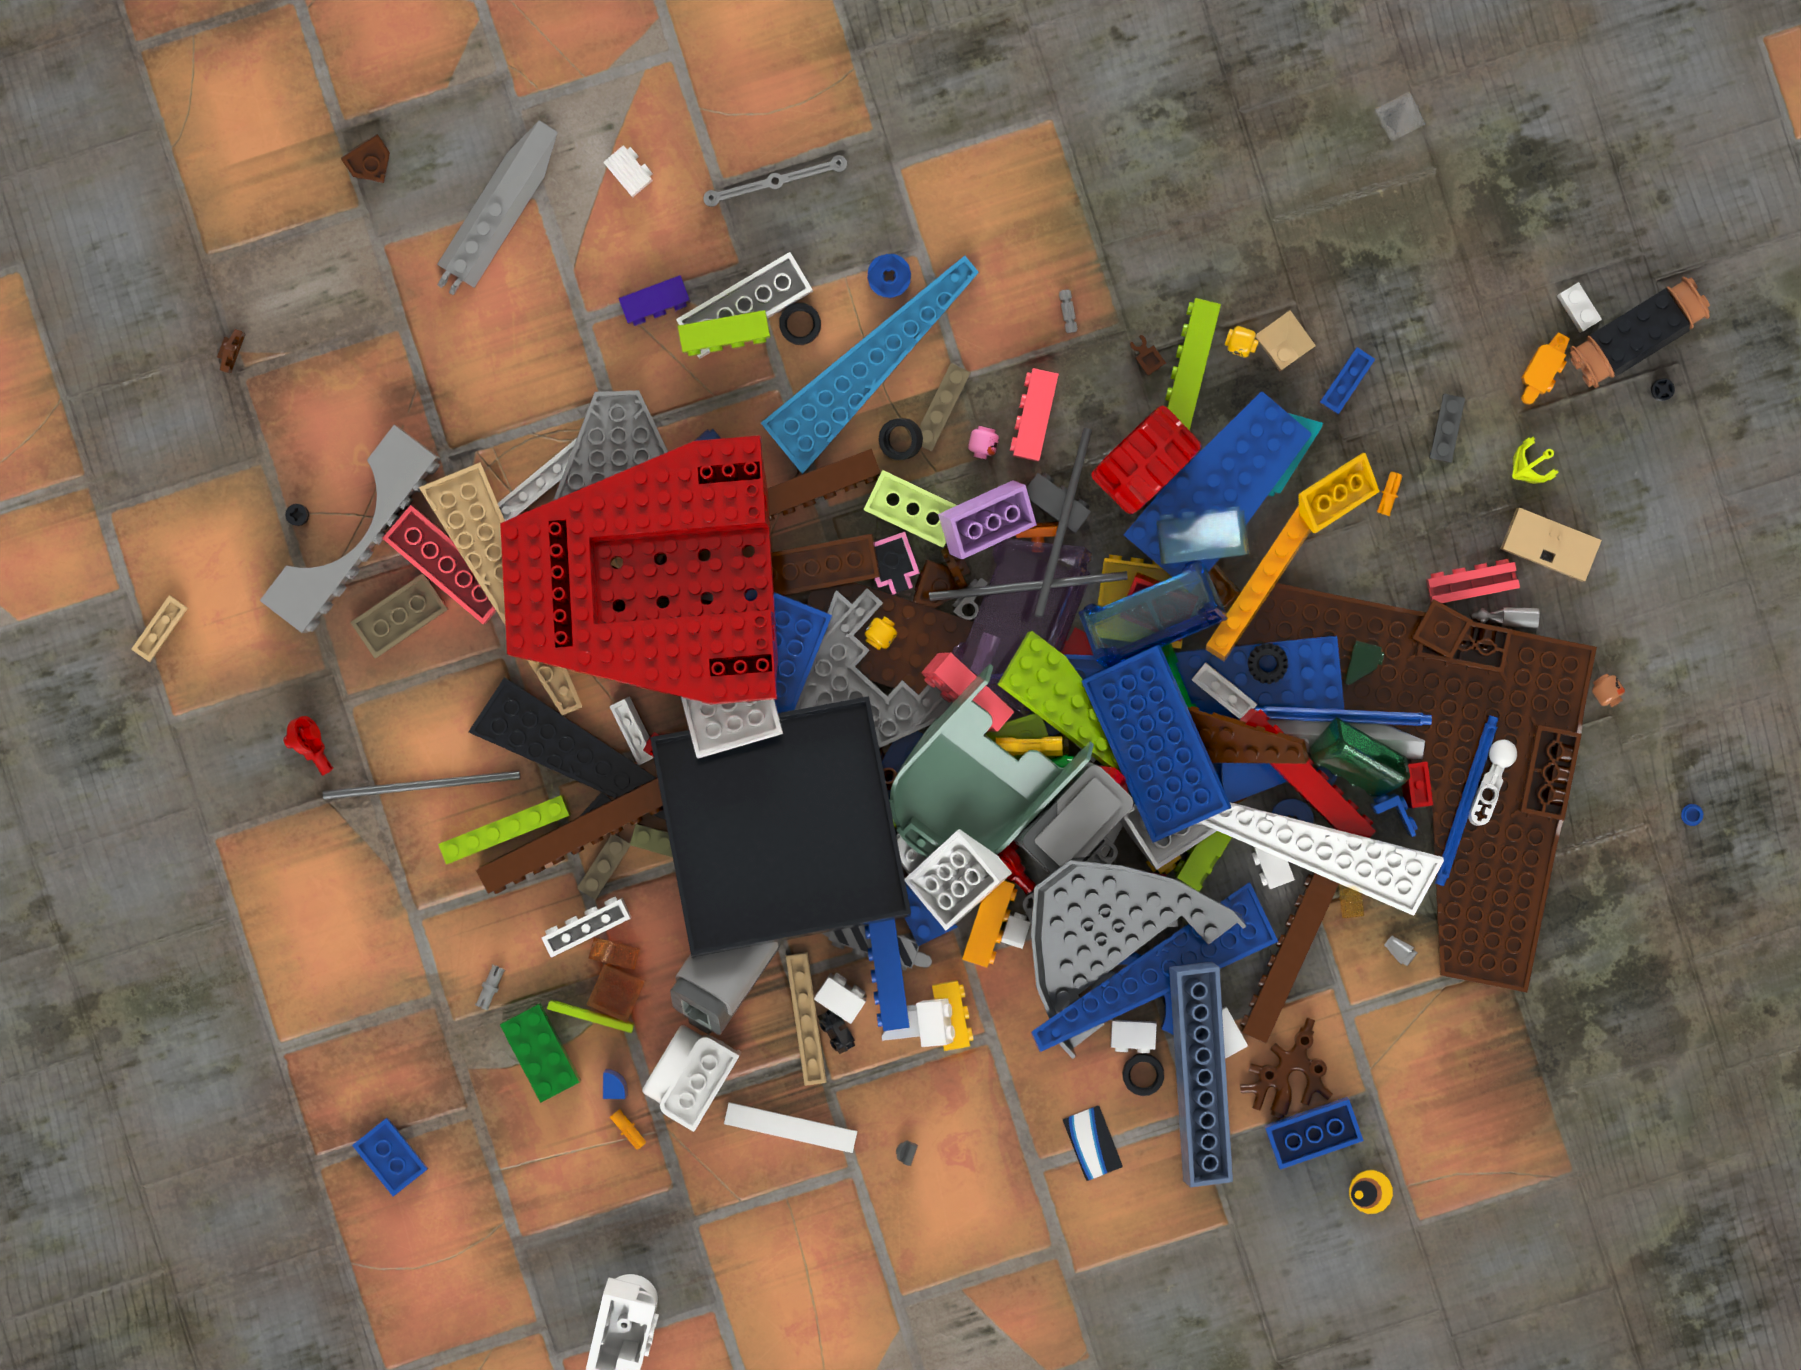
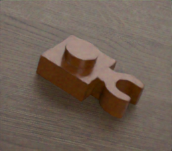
[1130,335,1166,376]

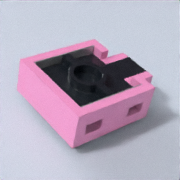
[874,532,920,595]

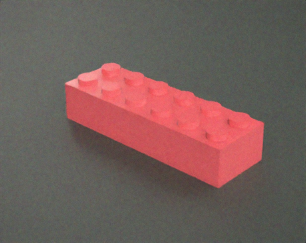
[382,505,496,624]

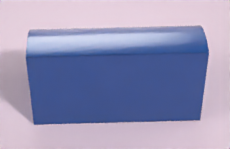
[603,1069,628,1099]

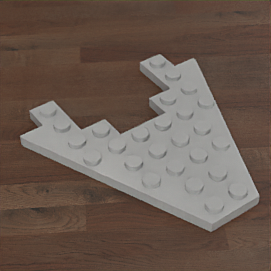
[553,390,668,501]
[795,589,953,748]

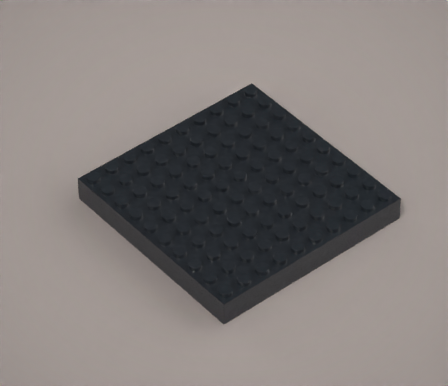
[650,696,911,958]

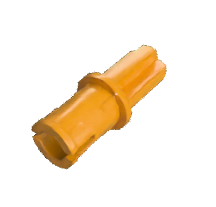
[1377,472,1402,516]
[609,1109,646,1150]

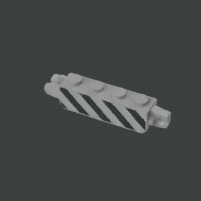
[821,924,932,971]

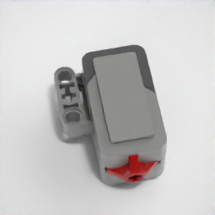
[1014,762,1133,874]

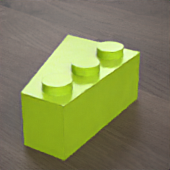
[1174,831,1232,891]

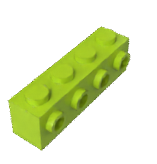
[678,310,771,356]

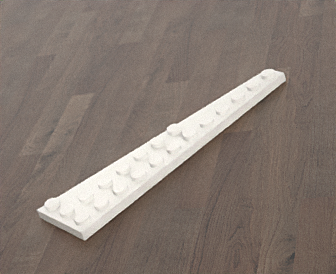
[1199,802,1444,915]

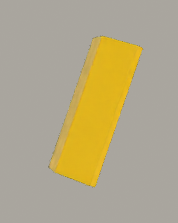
[1298,453,1380,533]

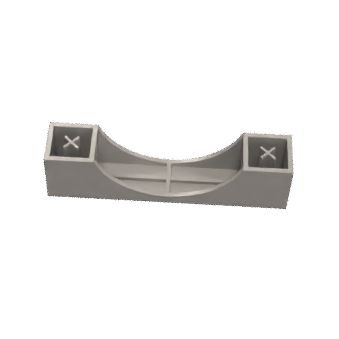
[260,425,440,633]

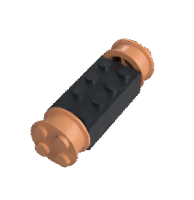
[1570,277,1710,388]

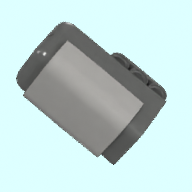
[670,941,781,1035]

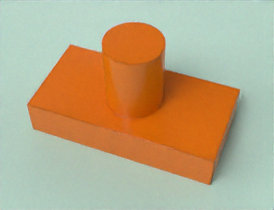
[1016,522,1059,552]

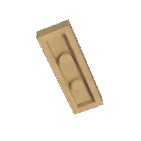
[132,595,188,662]

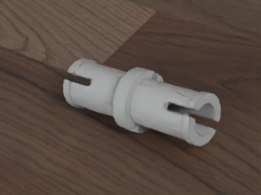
[475,964,505,1010]

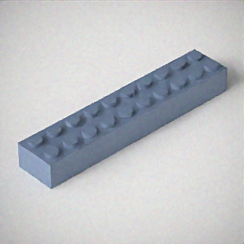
[1169,961,1233,1188]

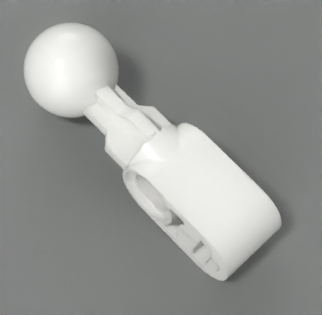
[1468,740,1517,826]

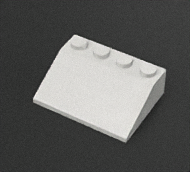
[1120,804,1217,870]
[905,829,1012,930]

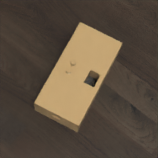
[1500,508,1602,582]

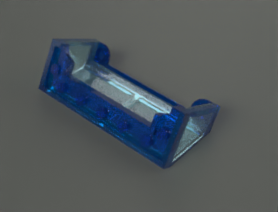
[1078,560,1228,669]

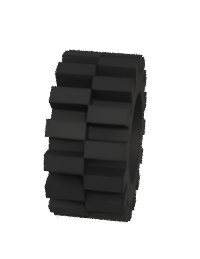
[1248,643,1288,684]

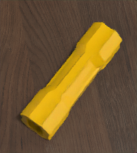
[996,736,1063,756]

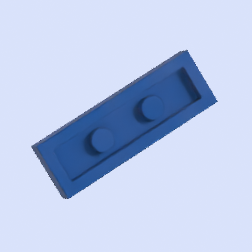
[1320,347,1375,414]

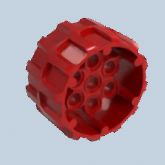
[1091,405,1202,514]

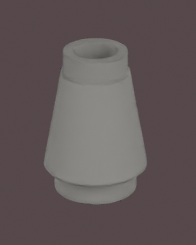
[1384,935,1418,966]

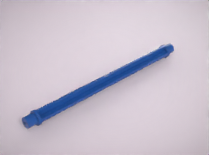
[1254,706,1432,726]
[1435,715,1499,886]

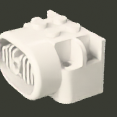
[642,1025,741,1132]
[586,1274,659,1370]

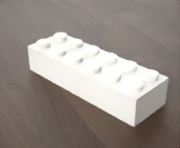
[676,252,813,359]

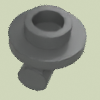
[896,1140,918,1166]

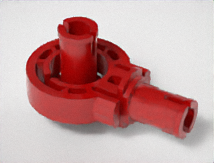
[283,716,334,776]
[997,841,1036,894]

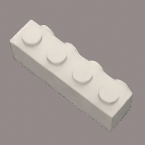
[542,896,632,958]

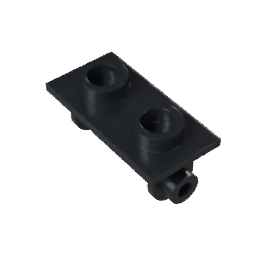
[817,1010,855,1054]

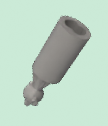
[1472,607,1539,628]

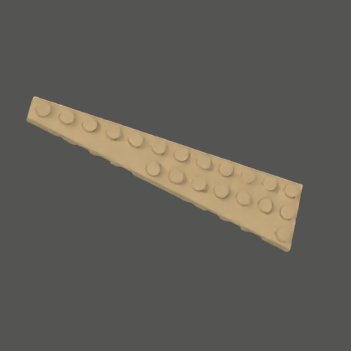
[419,462,582,716]

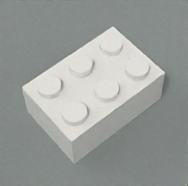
[814,972,867,1024]

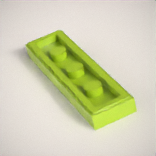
[547,1000,635,1033]

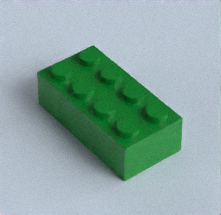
[500,1003,581,1103]

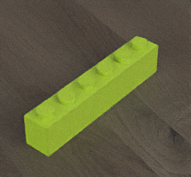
[1165,298,1221,431]
[438,795,571,865]

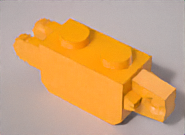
[1521,332,1570,405]

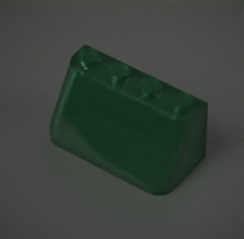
[1310,717,1410,797]

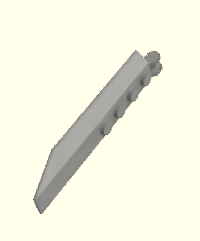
[437,121,558,295]
[1268,719,1425,759]

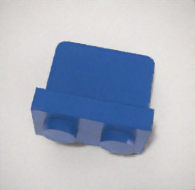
[1370,793,1418,837]

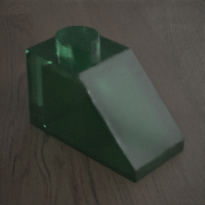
[1344,641,1385,685]

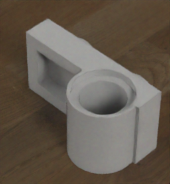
[953,578,988,620]

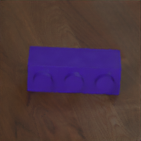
[618,275,690,326]

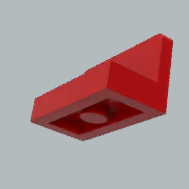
[1399,762,1433,808]

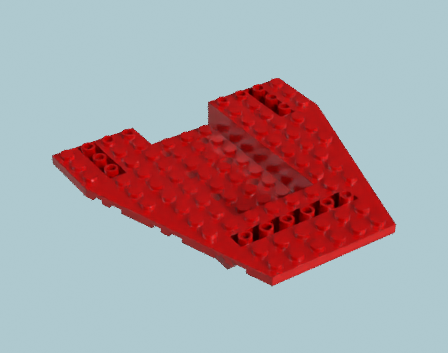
[500,435,778,705]

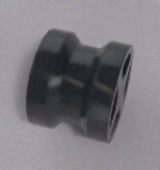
[1651,378,1675,401]
[285,504,309,526]

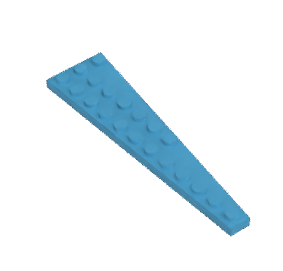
[761,256,979,474]

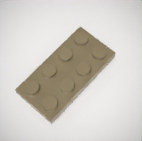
[350,573,448,659]

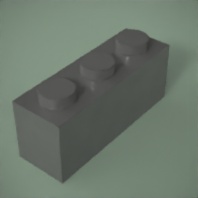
[1026,472,1091,533]

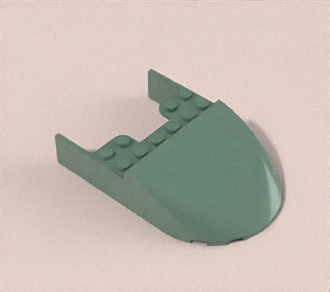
[889,664,1094,858]

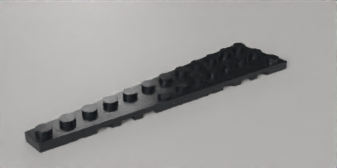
[468,677,665,820]

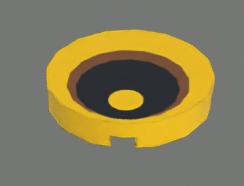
[1349,1170,1393,1214]

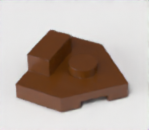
[341,134,390,183]
[217,329,246,374]
[941,546,970,589]
[913,560,959,608]

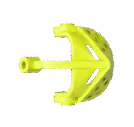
[1512,436,1559,484]

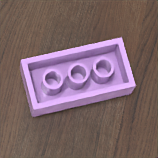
[938,480,1037,559]

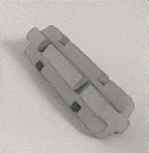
[1059,289,1078,333]

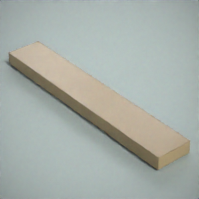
[786,952,827,1086]

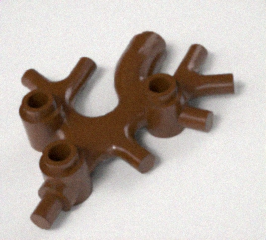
[1240,1018,1333,1119]

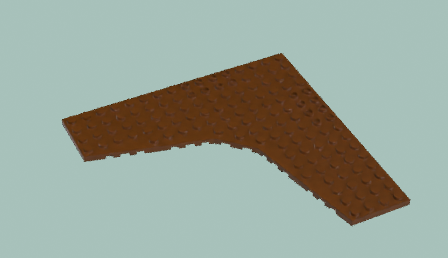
[1237,583,1597,993]

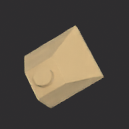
[1256,310,1316,371]

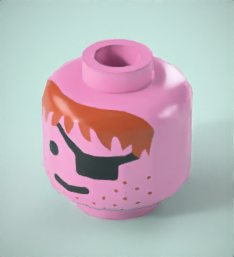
[968,426,999,460]

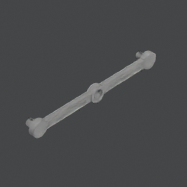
[703,155,847,207]

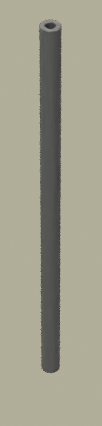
[1035,428,1092,618]
[929,571,1128,601]
[323,771,520,800]

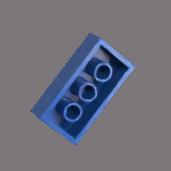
[1264,1097,1363,1170]

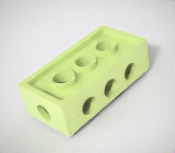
[864,470,957,548]

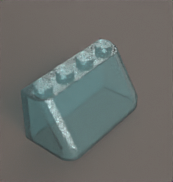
[1156,506,1250,565]

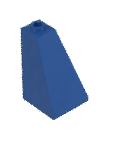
[1212,763,1287,803]

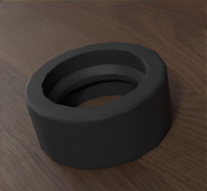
[779,303,821,345]
[878,418,923,460]
[1122,1053,1164,1096]

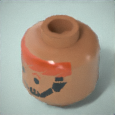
[1592,673,1625,707]

